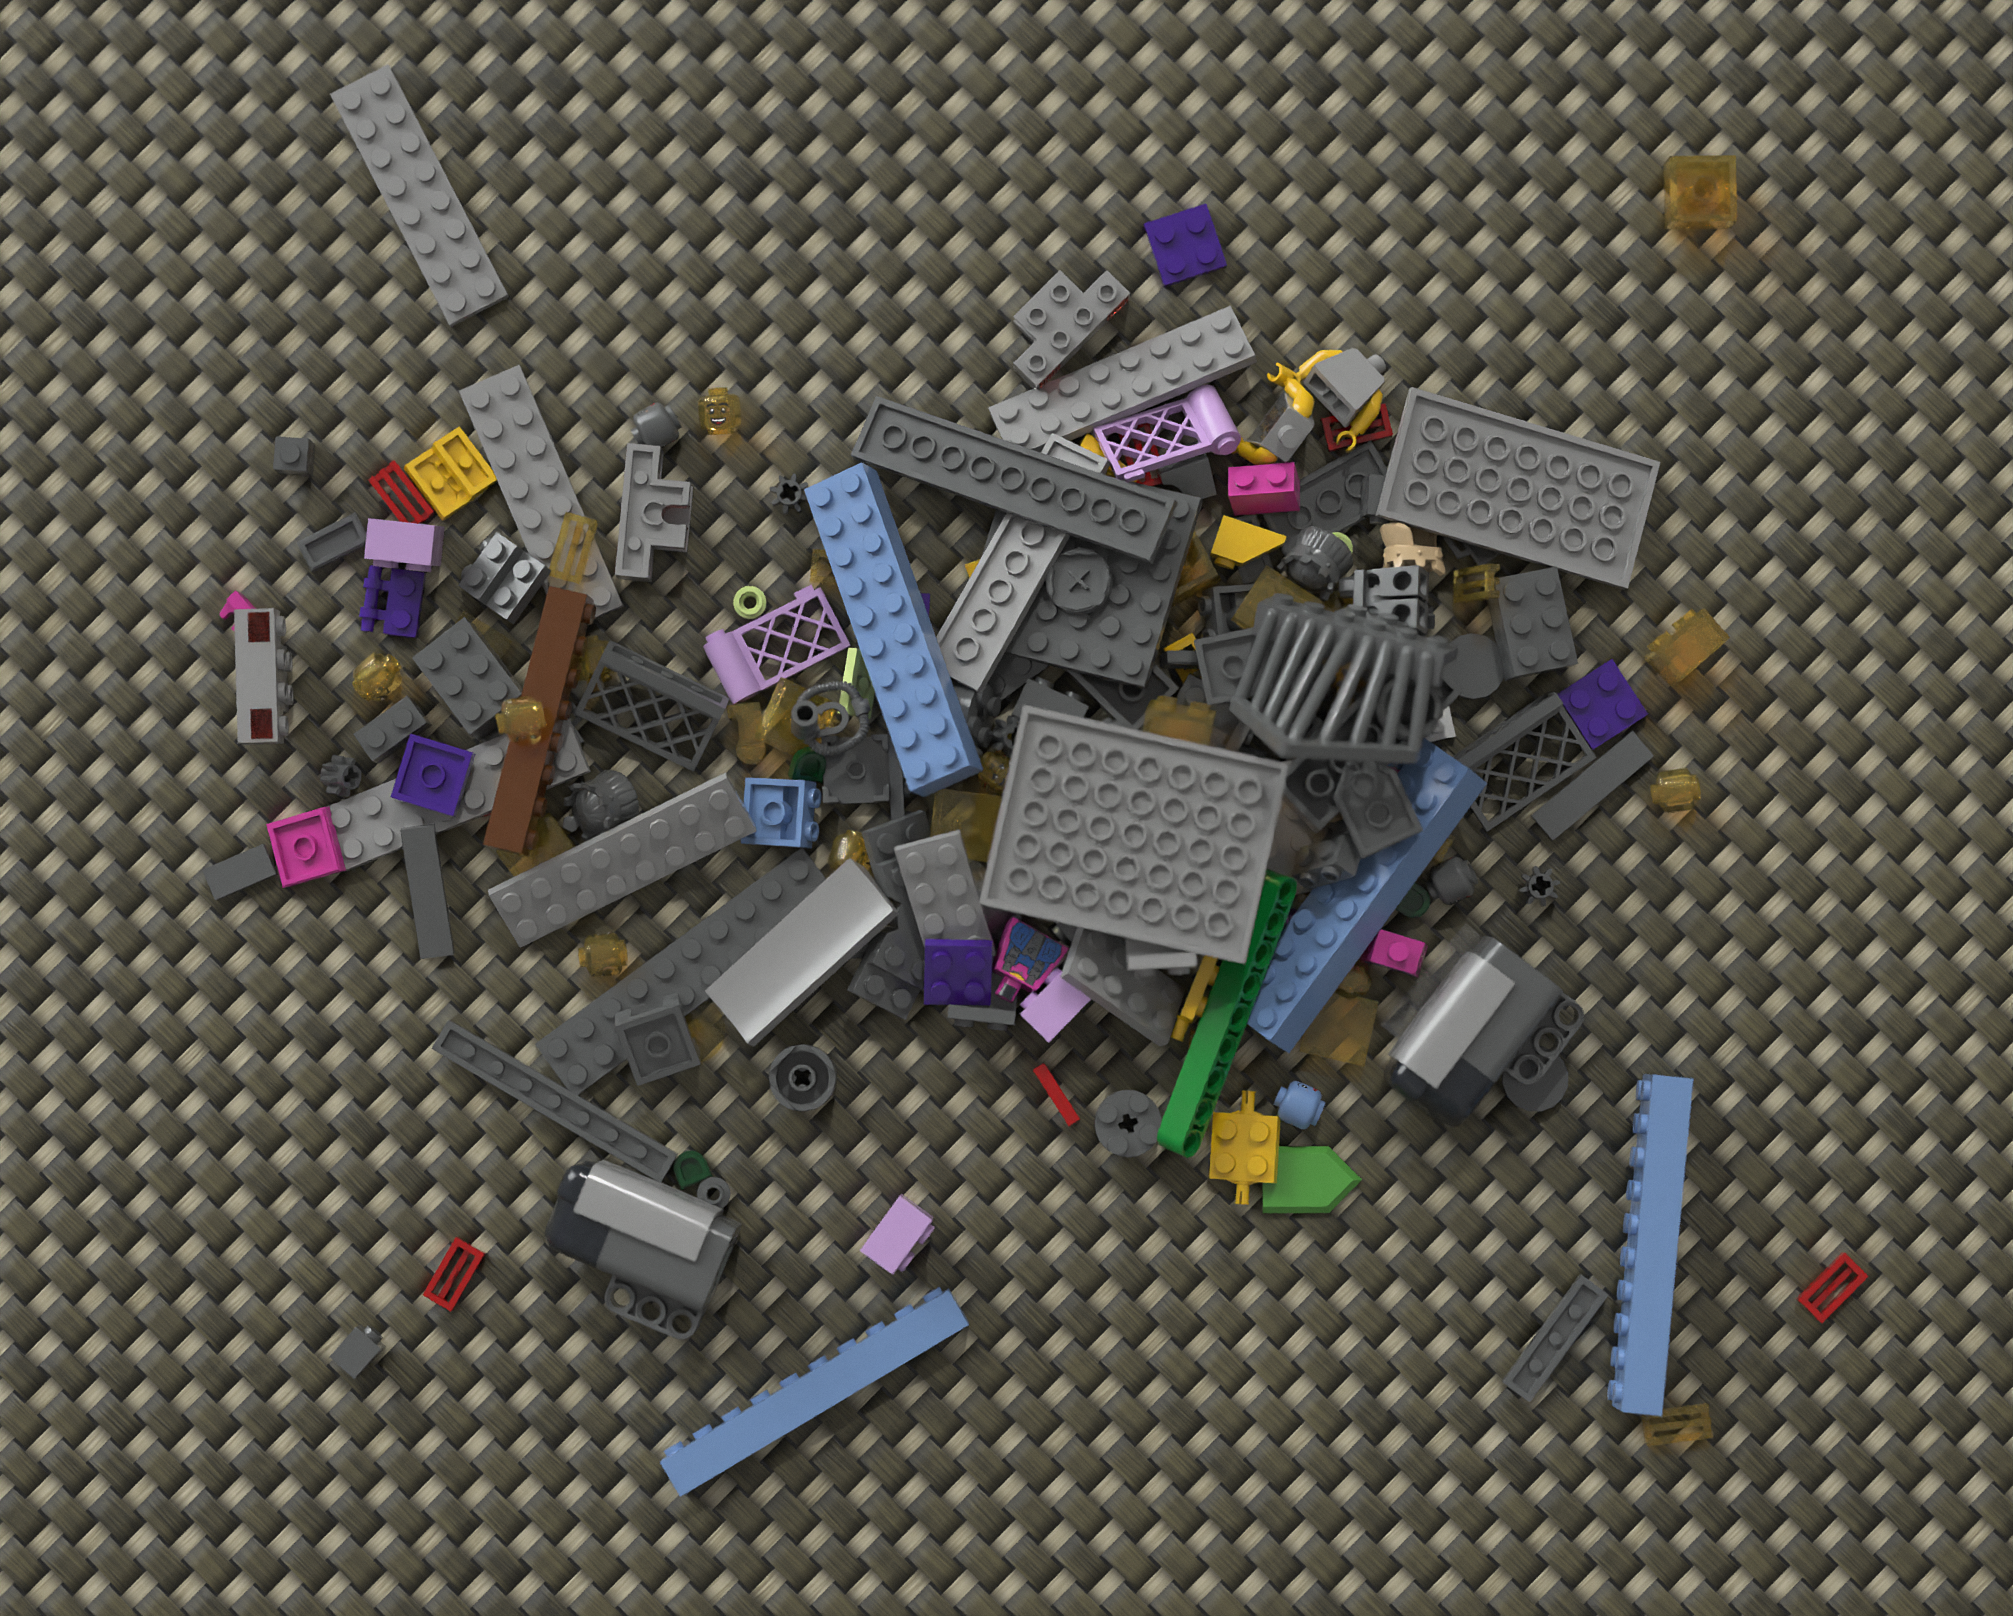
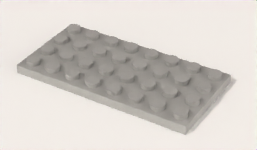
[1375,387,1660,590]

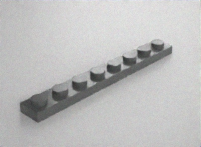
[431,1020,678,1183]

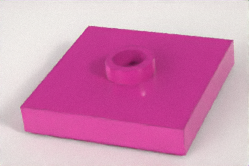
[266,807,346,888]

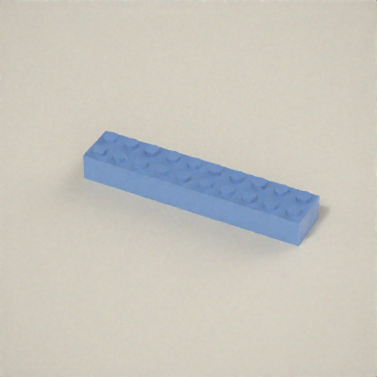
[804,462,984,797]
[1247,738,1487,1053]
[1607,1074,1693,1416]

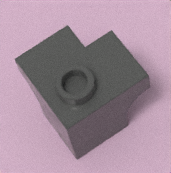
[1157,441,1217,499]

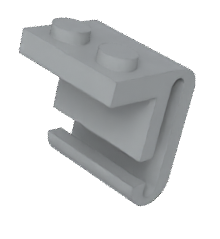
[1125,937,1197,976]

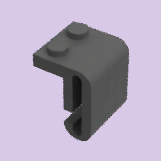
[948,943,1018,1031]

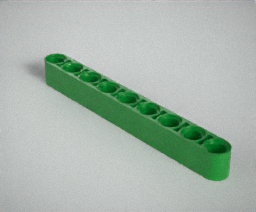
[1157,868,1297,1158]

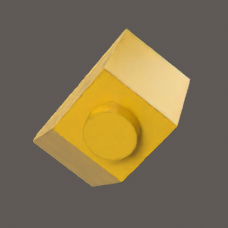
[1209,515,1287,570]

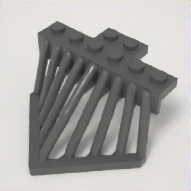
[1229,593,1459,763]

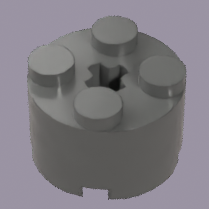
[951,679,1001,748]
[769,1044,838,1111]
[1094,1090,1162,1157]

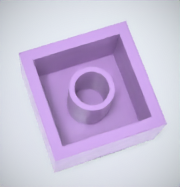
[364,518,445,572]
[1020,967,1091,1043]
[860,1194,935,1274]

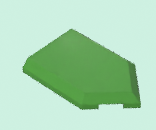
[1262,1146,1362,1213]

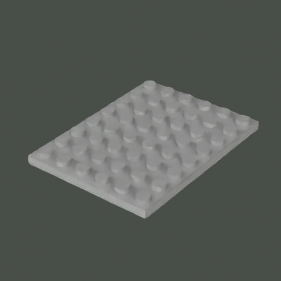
[979,705,1289,964]

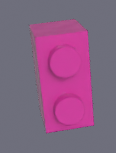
[1228,462,1300,516]

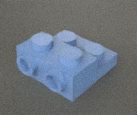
[741,777,821,848]

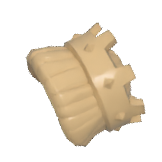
[1380,522,1445,576]

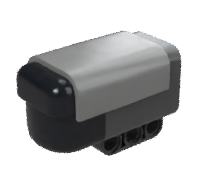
[1384,936,1584,1128]
[545,1160,742,1339]

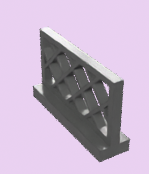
[574,640,730,772]
[1452,691,1596,832]

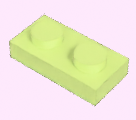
[838,648,875,719]

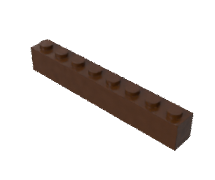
[483,586,596,857]

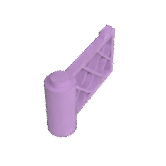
[1093,384,1241,483]
[703,584,851,705]

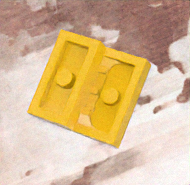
[404,426,497,521]

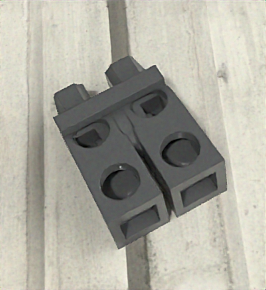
[1339,565,1429,635]

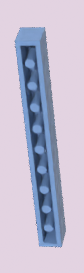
[660,1287,969,1497]

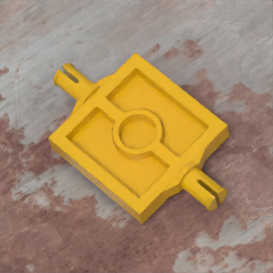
[1170,955,1220,1042]
[1209,1090,1281,1205]

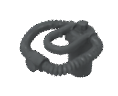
[791,681,871,756]

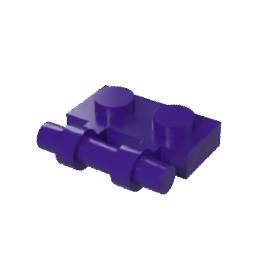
[359,565,426,639]

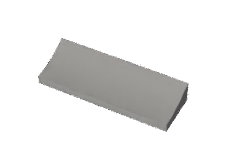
[705,858,899,1047]

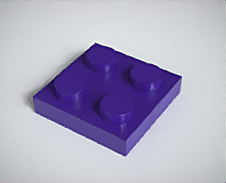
[1144,203,1227,288]
[1558,659,1648,750]
[391,734,475,817]
[924,939,992,1005]

